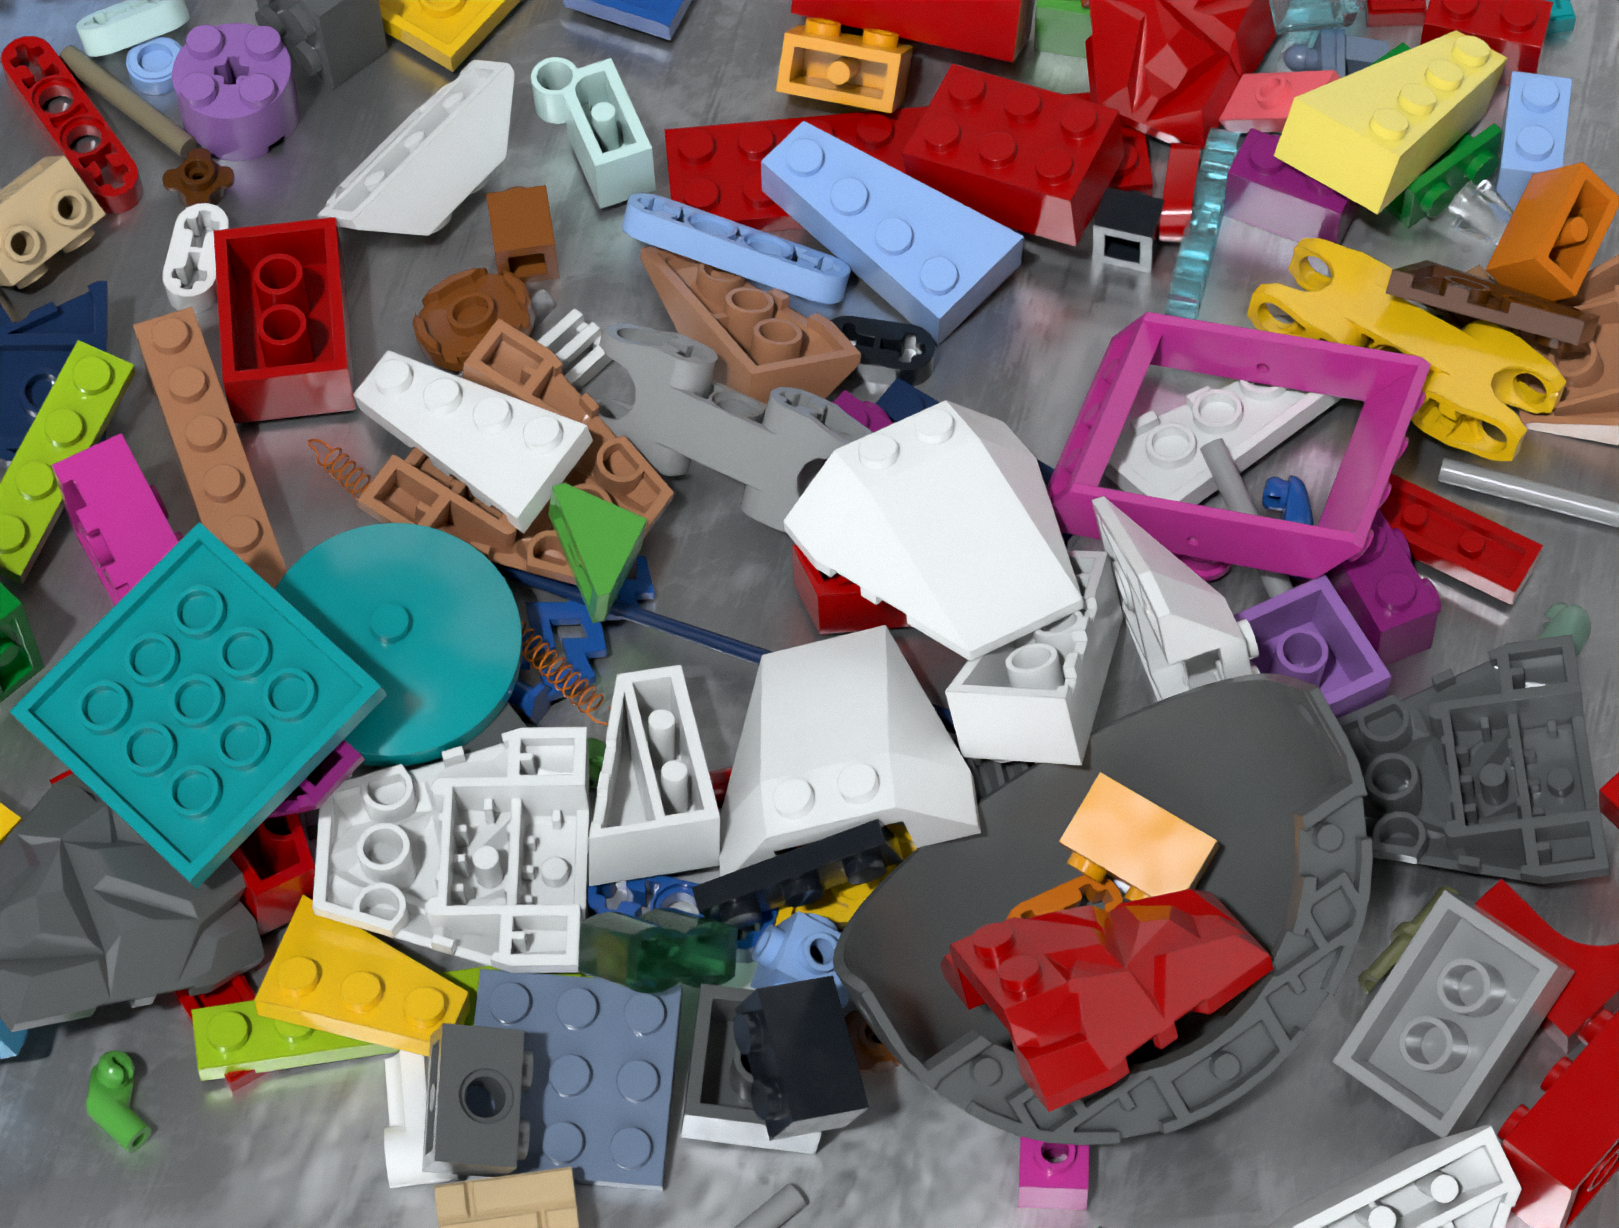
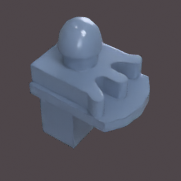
[1283,28,1389,78]

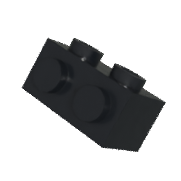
[733,975,870,1141]

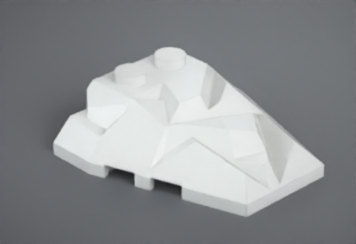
[312,727,591,973]

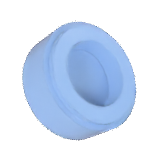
[126,36,182,95]

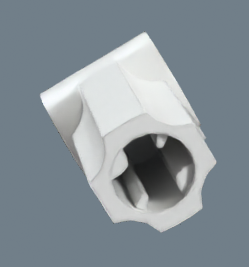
[384,1050,459,1188]

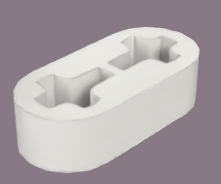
[163,203,231,314]

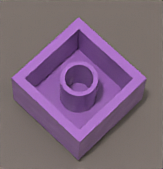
[1233,574,1392,719]

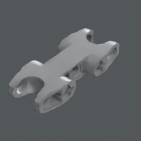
[596,322,873,532]

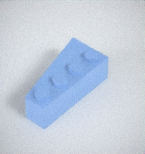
[761,121,1024,346]

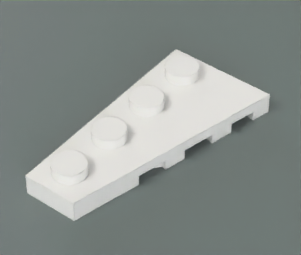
[353,350,593,534]

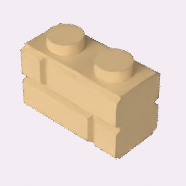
[434,1167,580,1228]

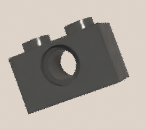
[422,1023,534,1177]

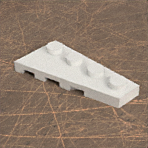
[1104,380,1342,504]

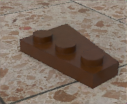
[1386,260,1600,351]

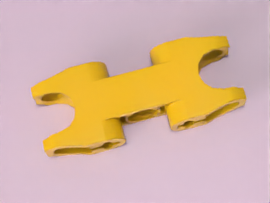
[1247,238,1567,461]

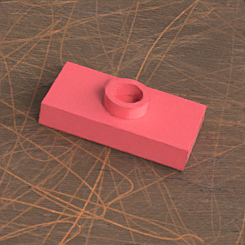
[1219,70,1341,133]

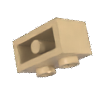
[0,155,106,289]

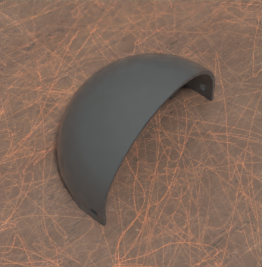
[833,673,1373,1145]

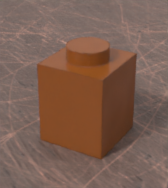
[486,185,560,283]

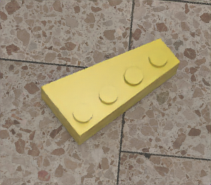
[1274,30,1508,215]

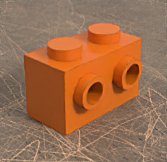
[1485,162,1619,301]

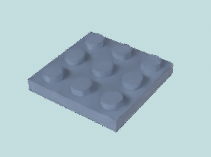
[465,969,683,1191]

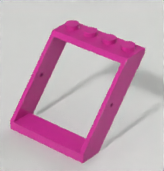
[1046,312,1431,579]

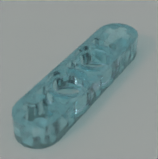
[1165,127,1241,320]

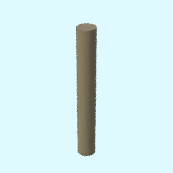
[59,45,197,158]

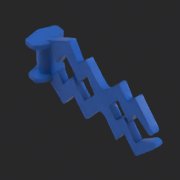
[508,556,655,726]

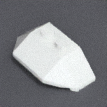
[317,60,515,236]
[1267,1125,1522,1228]

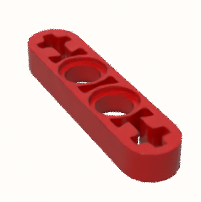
[1,36,143,214]

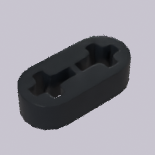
[830,316,935,387]

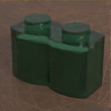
[578,907,738,994]

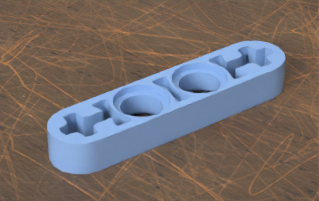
[622,193,851,304]

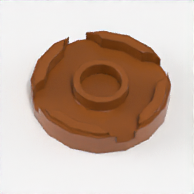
[412,268,536,372]

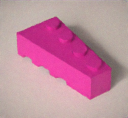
[52,433,183,606]

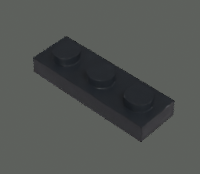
[692,819,904,930]

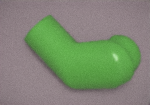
[86,1051,152,1153]

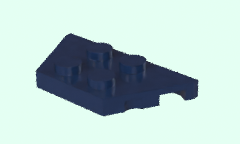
[0,281,108,469]

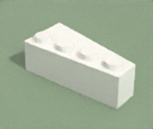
[945,550,1123,765]

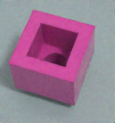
[1018,1136,1089,1211]

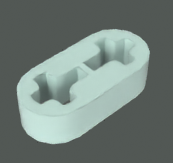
[76,0,190,57]

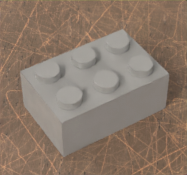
[1332,890,1575,1138]

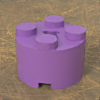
[172,23,300,161]

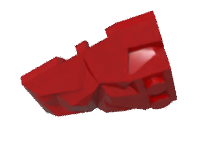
[1081,0,1293,151]
[940,889,1273,1112]

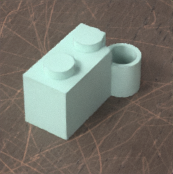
[531,57,656,209]

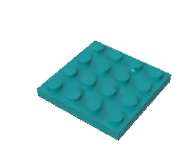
[9,522,387,890]

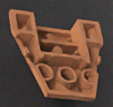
[357,318,674,585]

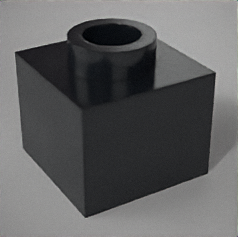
[1092,187,1165,273]

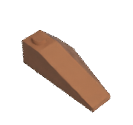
[640,246,861,404]

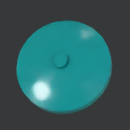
[275,523,522,767]

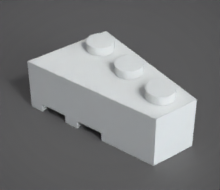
[588,665,720,886]

